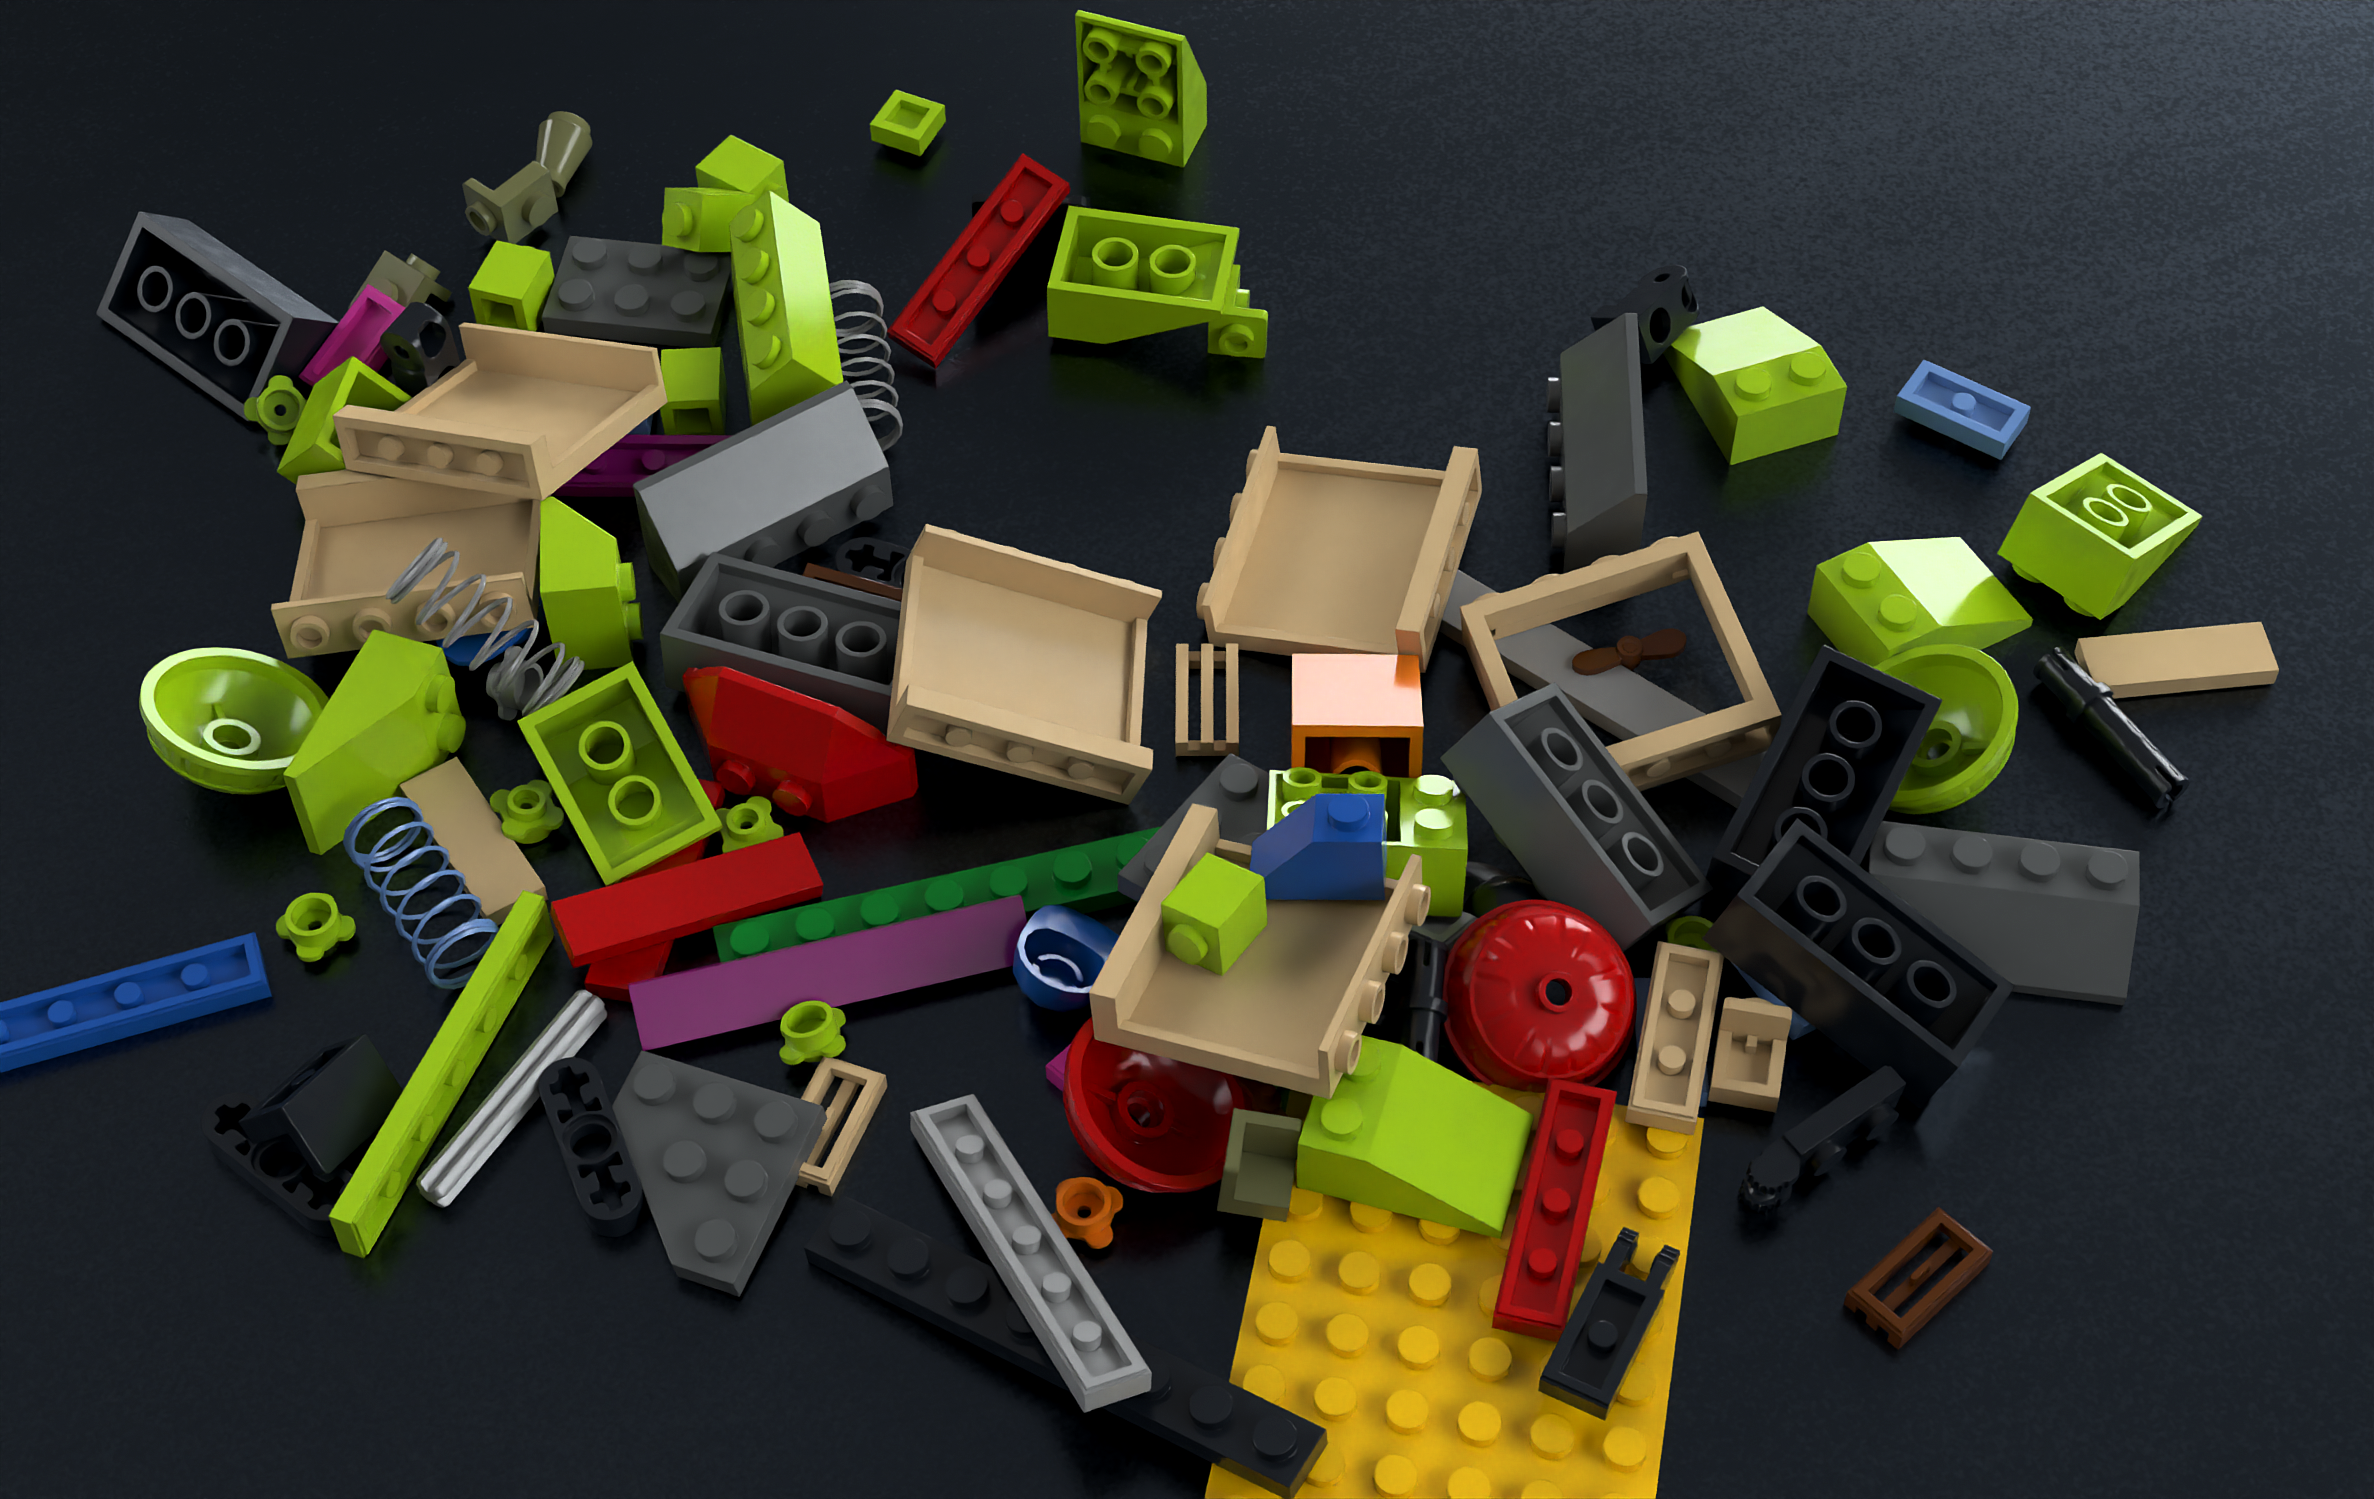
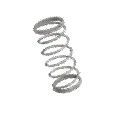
[829,280,903,452]
[386,538,585,717]

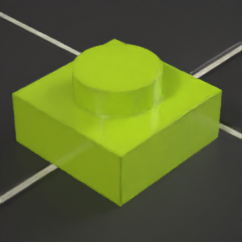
[870,90,946,156]

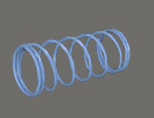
[343,797,500,989]

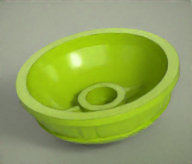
[1873,644,2018,814]
[139,647,329,794]

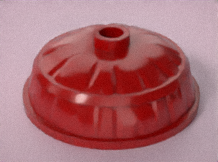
[1441,900,1637,1093]
[1063,1017,1252,1193]

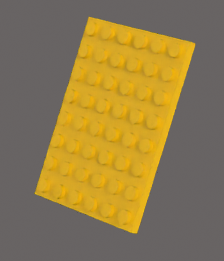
[1205,1081,1704,1499]

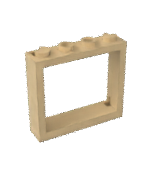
[1460,532,1782,792]

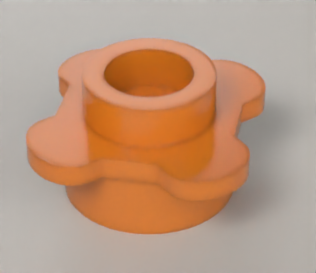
[1051,1177,1123,1249]

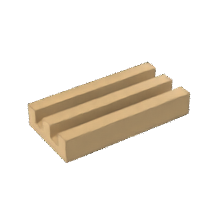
[1175,643,1239,756]
[796,1056,887,1197]

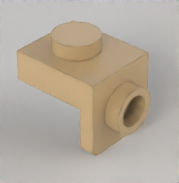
[1708,997,1793,1113]

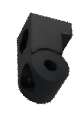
[1590,265,1700,364]
[380,302,461,398]

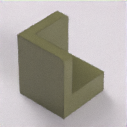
[1217,1108,1303,1222]

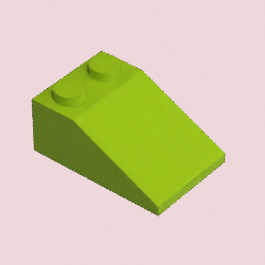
[1047,206,1240,344]
[1663,306,1847,465]
[1997,453,2203,620]
[1807,537,2033,667]
[283,629,466,855]
[517,661,724,886]
[1297,1035,1534,1239]

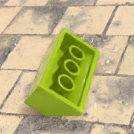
[729,190,843,427]

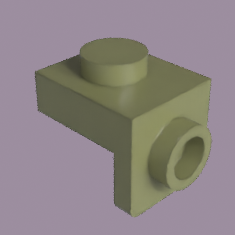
[462,160,558,244]
[348,250,452,309]

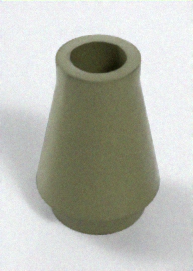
[536,111,592,198]

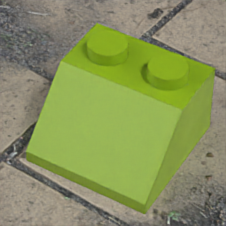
[277,356,412,485]
[540,496,644,670]

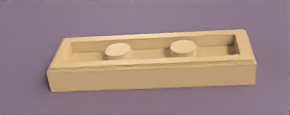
[2074,622,2279,699]
[399,757,548,926]
[1625,941,1724,1135]

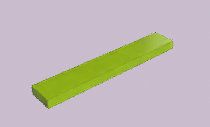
[328,890,555,1259]

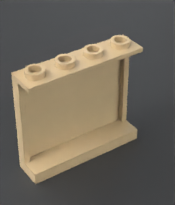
[332,322,668,501]
[1196,426,1482,673]
[271,470,551,659]
[886,524,1162,805]
[1089,803,1431,1099]

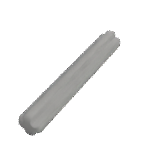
[416,989,607,1208]

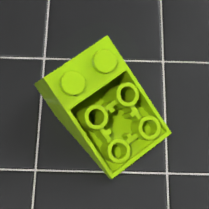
[1075,10,1207,168]
[1267,767,1468,917]

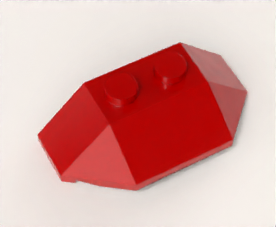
[682,666,919,823]

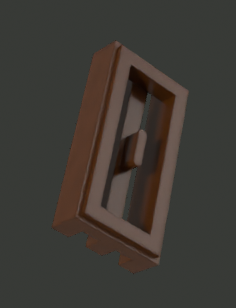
[1844,1207,1993,1350]

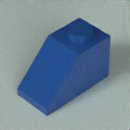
[1250,793,1387,900]

